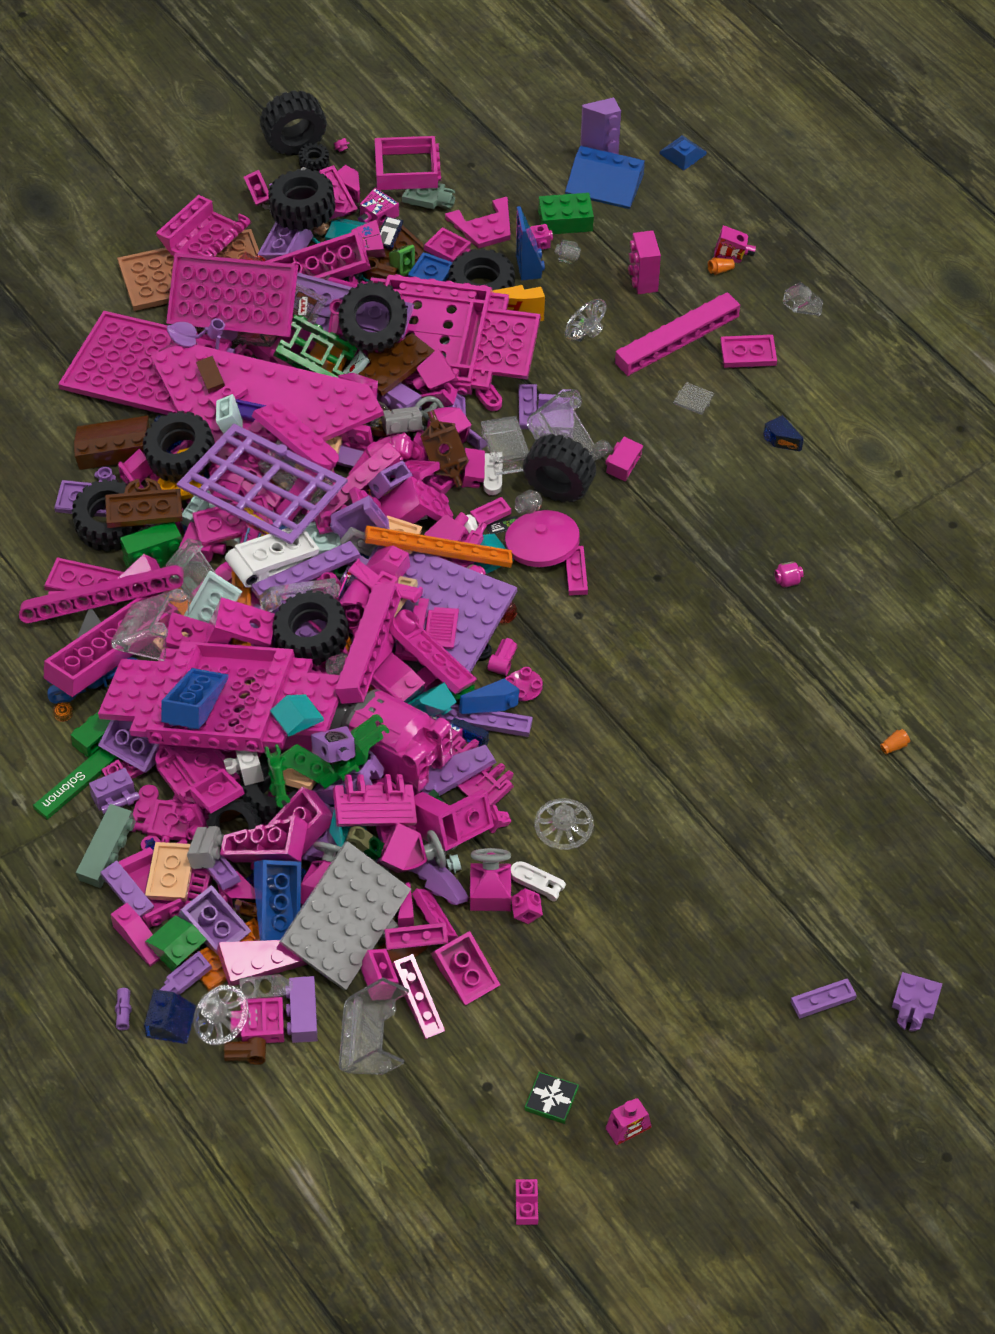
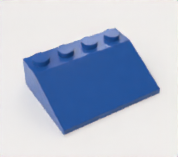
[565,146,645,209]

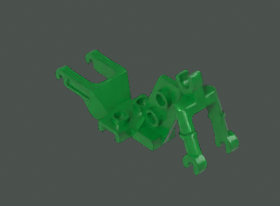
[265,714,390,808]

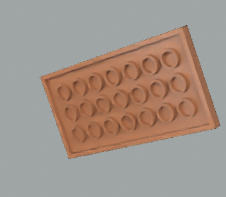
[117,229,263,311]

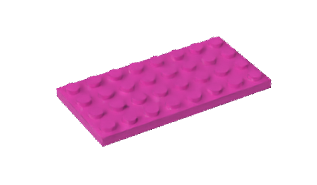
[166,253,298,337]

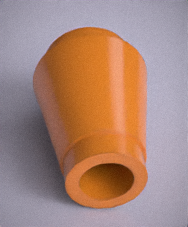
[708,258,735,275]
[880,729,910,755]

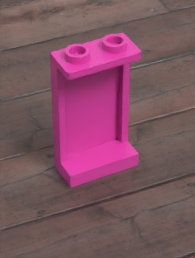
[119,847,183,928]

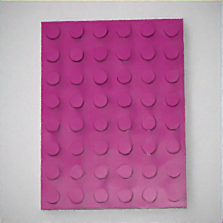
[58,311,232,415]

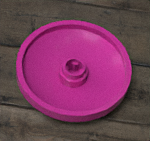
[505,510,580,567]

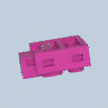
[231,997,284,1043]

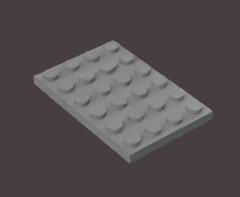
[279,841,411,990]

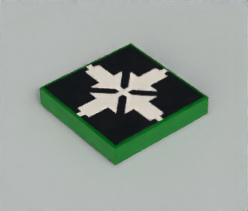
[525,1072,579,1124]

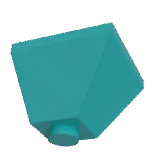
[407,682,457,716]

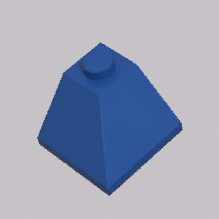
[660,135,707,170]

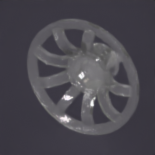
[564,299,607,341]
[534,798,594,850]
[193,985,248,1045]

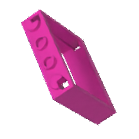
[375,136,441,190]

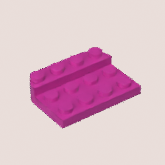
[155,744,241,804]

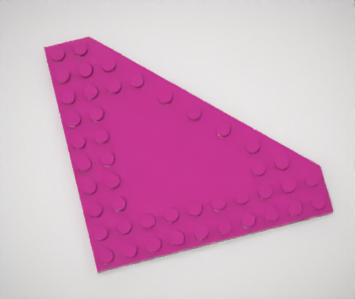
[151,344,384,484]

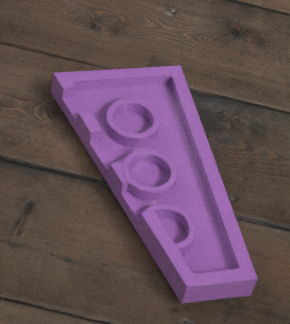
[421,745,496,796]

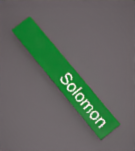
[33,748,120,820]

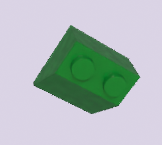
[145,915,207,972]

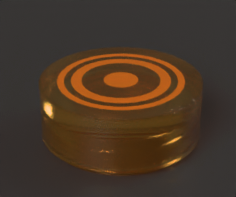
[53,702,73,722]

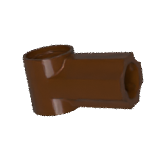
[362,257,398,280]
[224,1037,266,1065]

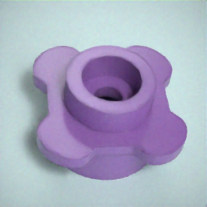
[95,467,116,482]

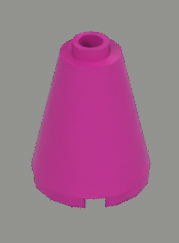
[339,578,371,630]

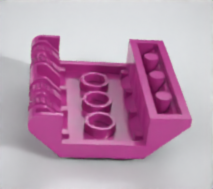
[156,195,251,257]

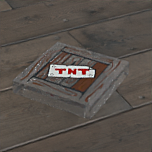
[292,283,328,324]

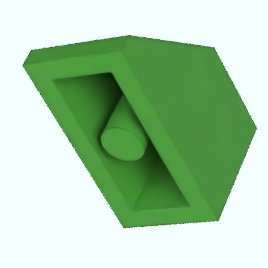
[389,245,415,276]

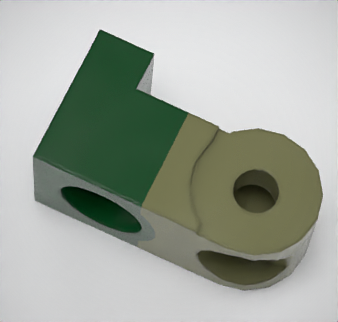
[345,826,385,861]

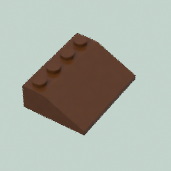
[74,416,149,470]

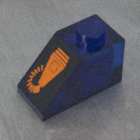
[763,415,804,451]

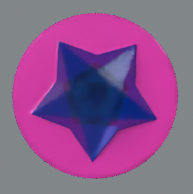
[141,835,161,852]

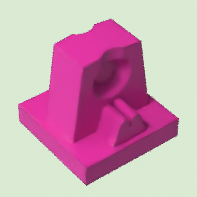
[314,510,333,535]
[489,805,511,833]

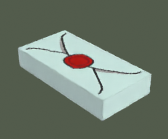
[343,351,370,374]

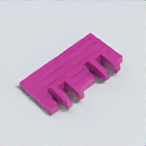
[452,735,514,808]
[333,774,417,827]

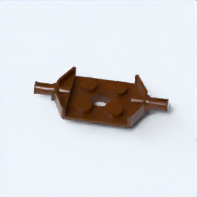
[420,410,470,488]

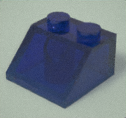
[144,989,196,1044]

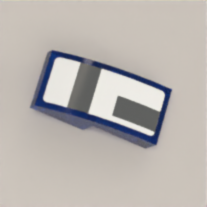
[380,216,403,250]

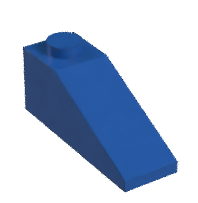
[459,678,520,714]

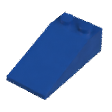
[516,206,545,280]
[161,668,229,729]
[254,860,301,941]

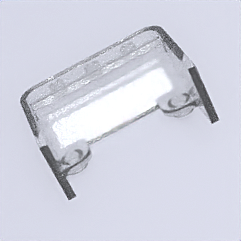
[339,978,409,1075]

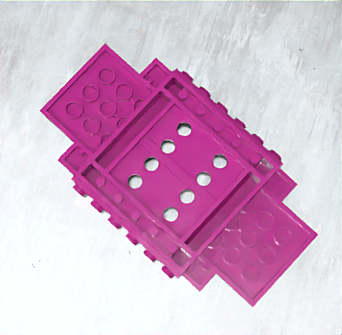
[352,274,541,395]
[98,641,340,752]

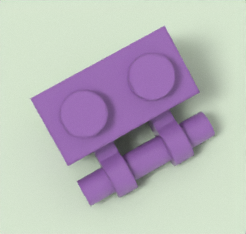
[89,768,140,814]

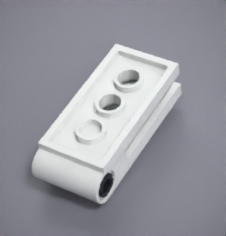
[225,528,319,587]

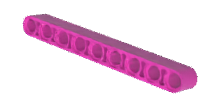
[19,565,184,623]

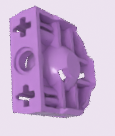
[312,750,384,805]

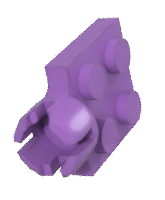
[892,972,942,1031]

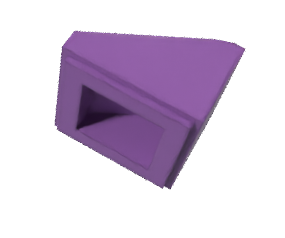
[467,429,488,450]

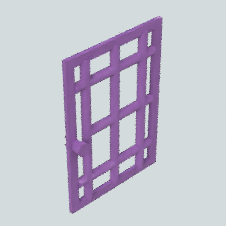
[177,424,348,544]

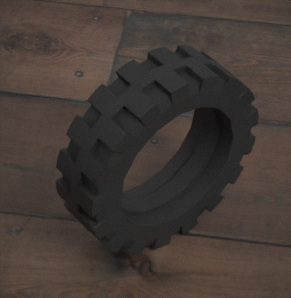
[206,799,261,850]

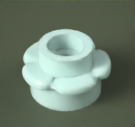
[446,854,462,873]

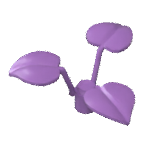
[167,318,238,350]

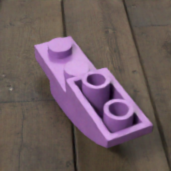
[409,858,469,905]

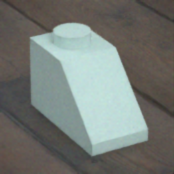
[216,394,243,436]

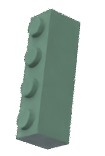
[76,804,136,888]

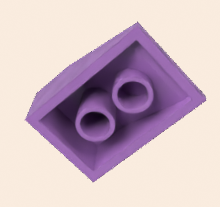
[178,885,251,956]

